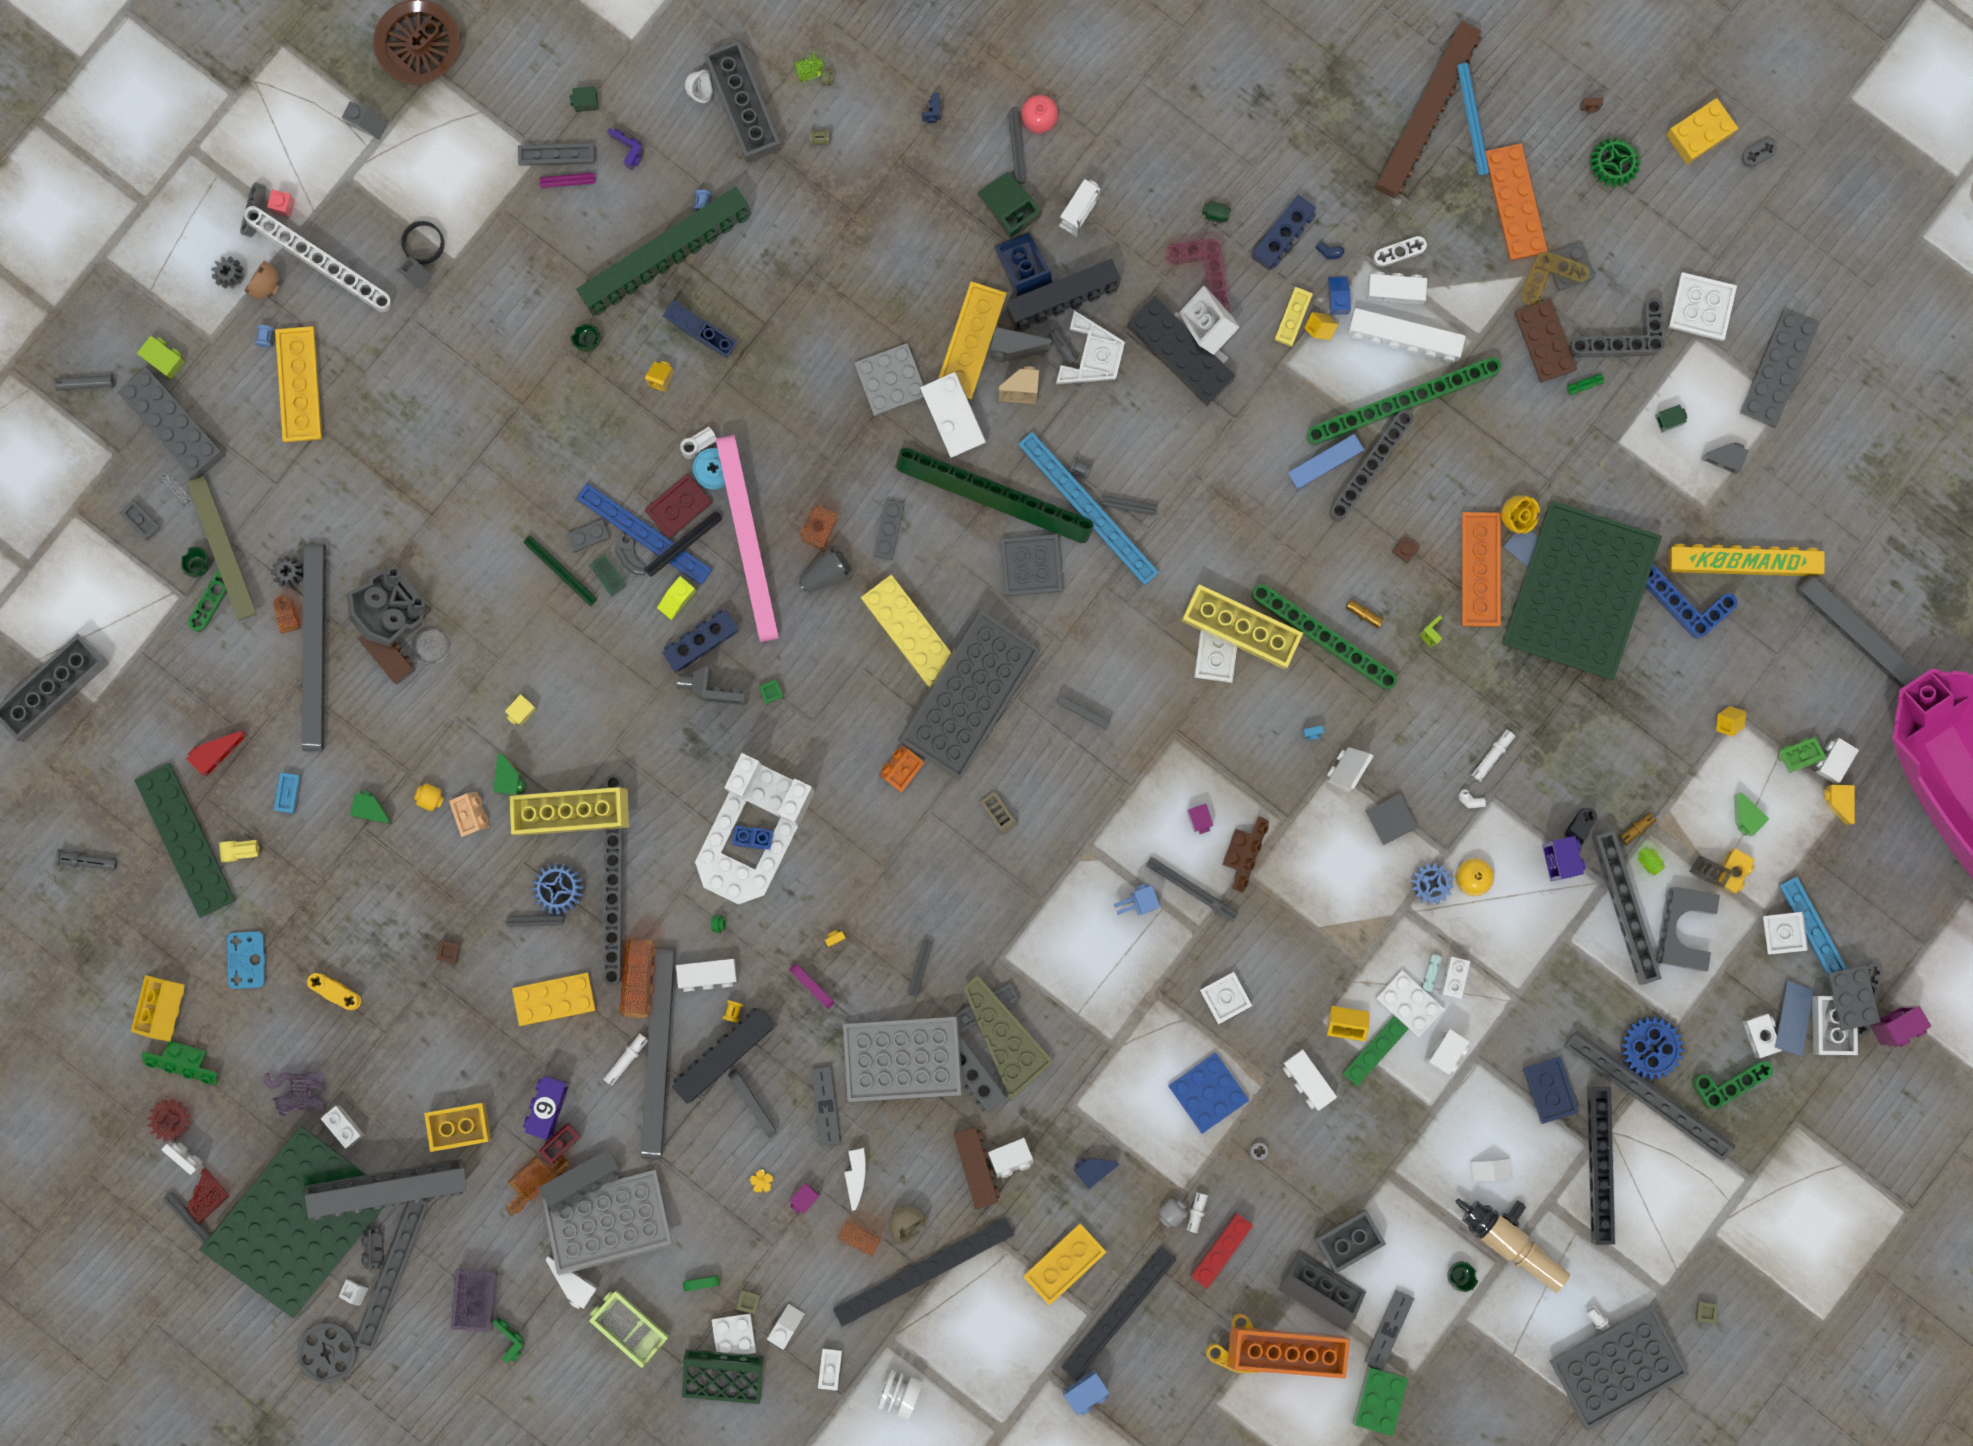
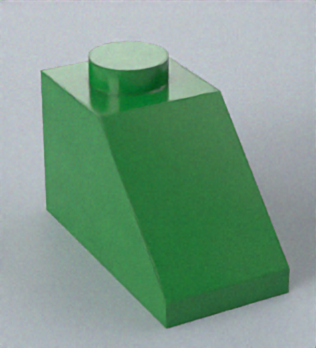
[350,790,392,824]

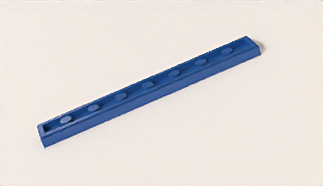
[576,483,712,585]

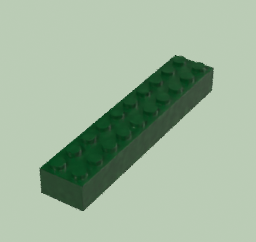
[576,186,751,316]

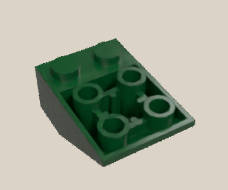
[977,172,1041,239]

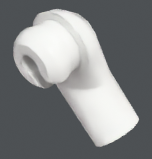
[1459,789,1486,808]

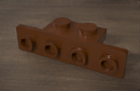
[1222,816,1269,893]

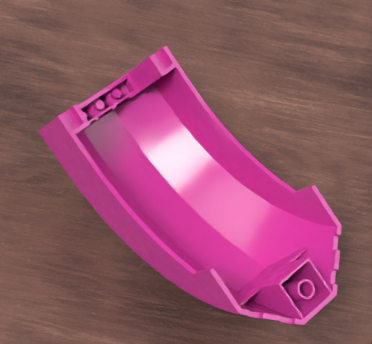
[1892,669,1973,879]

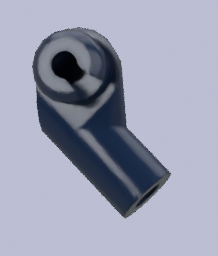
[1315,241,1345,260]

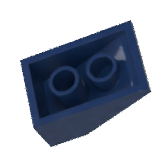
[994,233,1052,297]

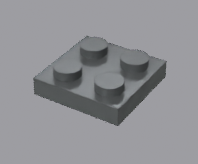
[1545,243,1595,291]

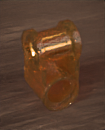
[273,595,301,634]

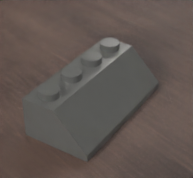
[1278,1251,1366,1331]

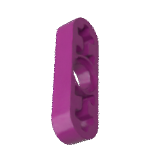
[789,963,835,1009]

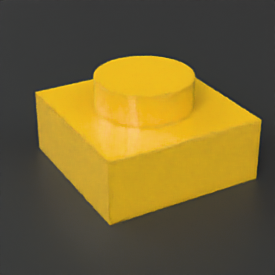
[825,930,846,947]

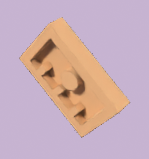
[449,792,490,837]

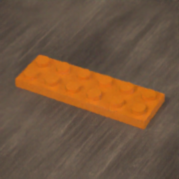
[1486,143,1548,261]
[1461,512,1501,627]

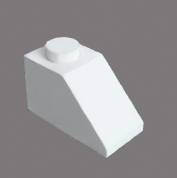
[767,1303,805,1350]

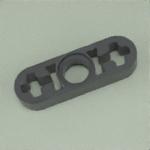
[240,182,266,238]

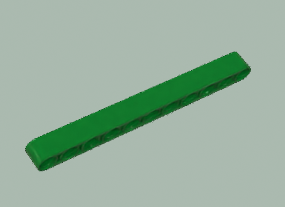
[1306,357,1501,446]

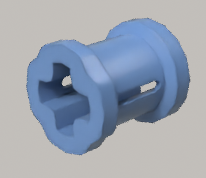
[693,190,712,211]
[254,325,274,348]

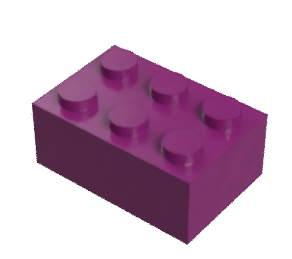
[1871,1006,1931,1047]

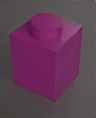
[1187,804,1214,834]
[789,1183,820,1214]

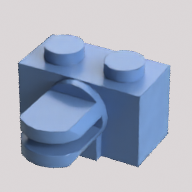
[1114,883,1160,916]

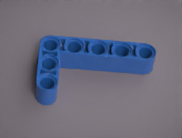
[1645,565,1738,639]

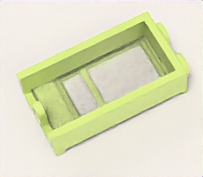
[589,1290,669,1368]

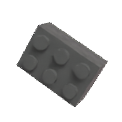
[1314,1209,1386,1274]

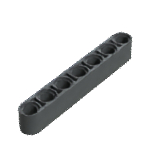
[1330,410,1414,522]

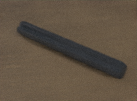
[645,511,722,577]

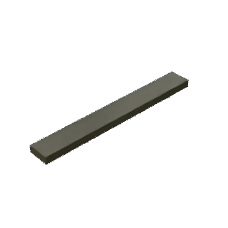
[186,476,257,621]

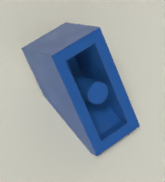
[1328,277,1351,315]

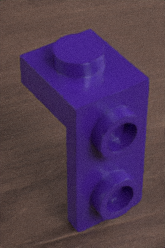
[607,128,643,170]

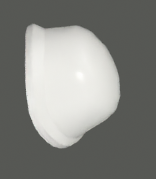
[685,69,713,103]

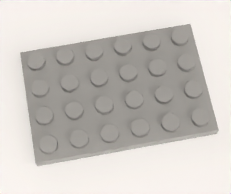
[843,1017,963,1102]
[542,1170,673,1276]

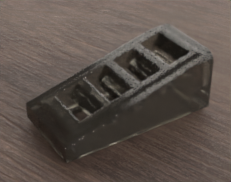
[1689,855,1733,888]

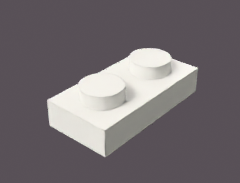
[818,1348,842,1391]

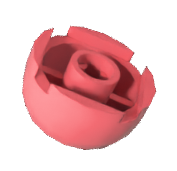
[1021,94,1058,134]

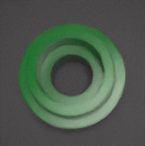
[711,914,726,934]

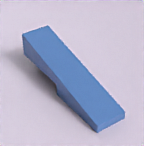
[1288,434,1364,490]

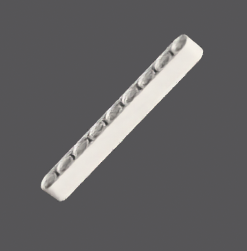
[244,206,391,312]

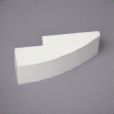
[845,1148,866,1211]

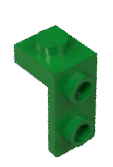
[492,1318,525,1363]

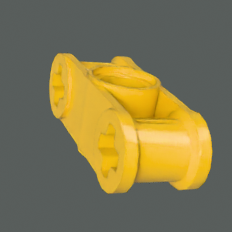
[307,973,362,1010]

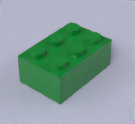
[1352,1365,1408,1436]

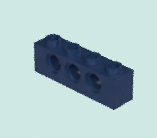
[1251,194,1316,271]
[662,610,740,674]

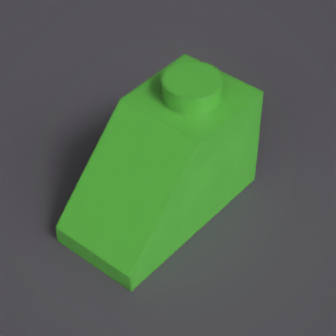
[1734,792,1769,837]

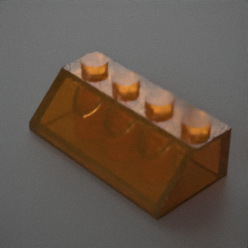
[619,938,656,1018]

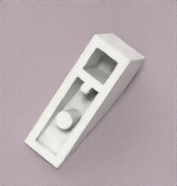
[546,1255,599,1309]

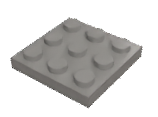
[854,343,924,417]

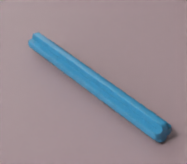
[1457,63,1489,175]

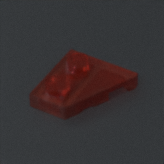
[187,1168,230,1223]

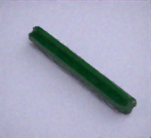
[524,536,597,606]

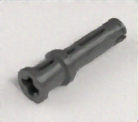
[55,849,117,871]

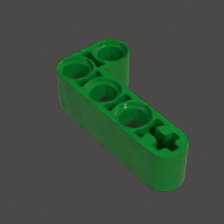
[1692,1061,1773,1109]

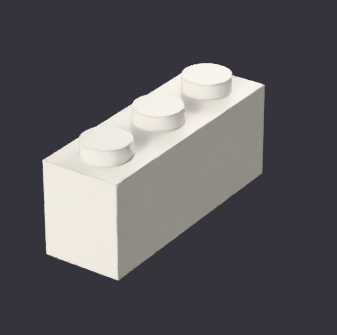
[1367,272,1427,305]
[676,959,738,992]
[1282,1050,1337,1111]

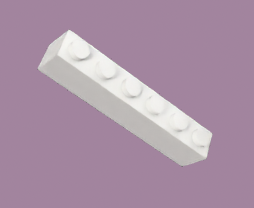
[1348,308,1466,363]

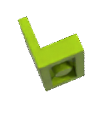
[1419,615,1443,649]

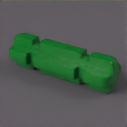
[1567,373,1604,395]

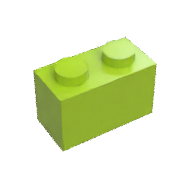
[137,335,185,379]

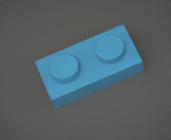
[274,772,301,813]

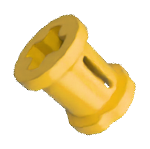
[722,1000,744,1023]

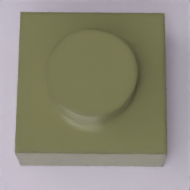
[737,1290,761,1314]
[1695,1301,1719,1324]

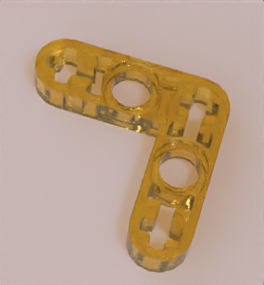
[1522,251,1590,305]

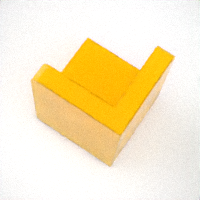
[1304,312,1339,340]
[1716,706,1746,737]

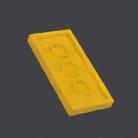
[512,973,596,1026]
[1023,1223,1106,1306]

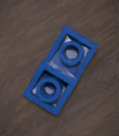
[732,825,774,850]

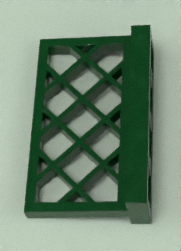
[682,1349,764,1404]

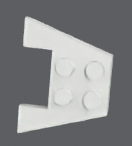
[1056,311,1125,384]

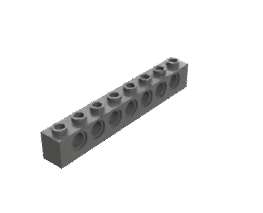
[1592,830,1662,985]

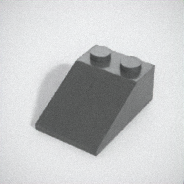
[991,327,1052,363]

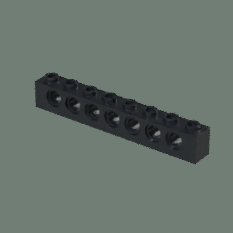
[1587,1087,1615,1245]

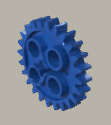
[1620,1017,1685,1080]

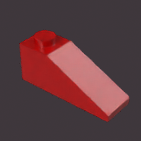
[186,731,247,776]

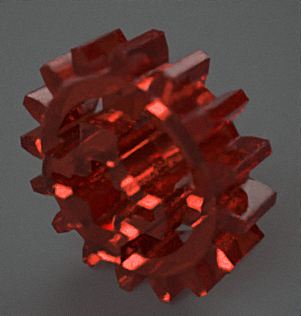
[147,1099,191,1142]

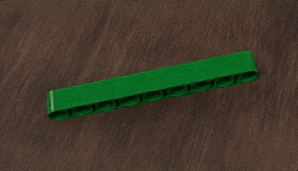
[1252,584,1397,690]

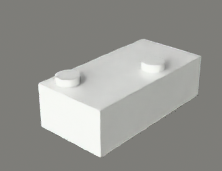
[920,372,987,458]

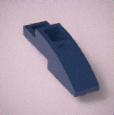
[663,300,737,358]

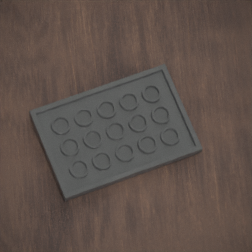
[1549,1305,1689,1431]

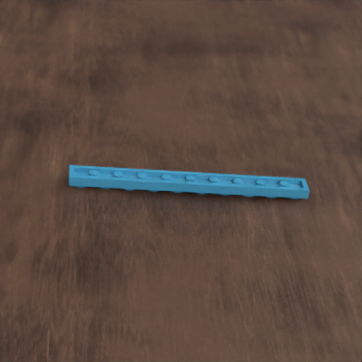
[1018,432,1159,586]

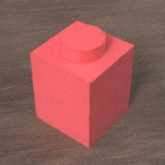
[267,189,295,218]

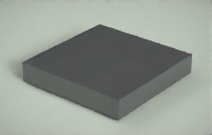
[1365,794,1418,845]

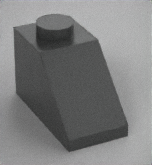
[342,101,388,140]
[1701,442,1749,474]

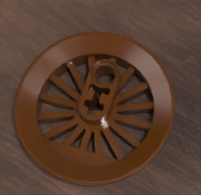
[373,0,460,84]

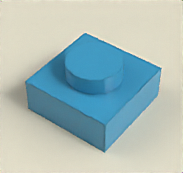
[1302,725,1324,741]

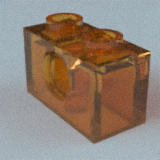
[800,505,838,551]

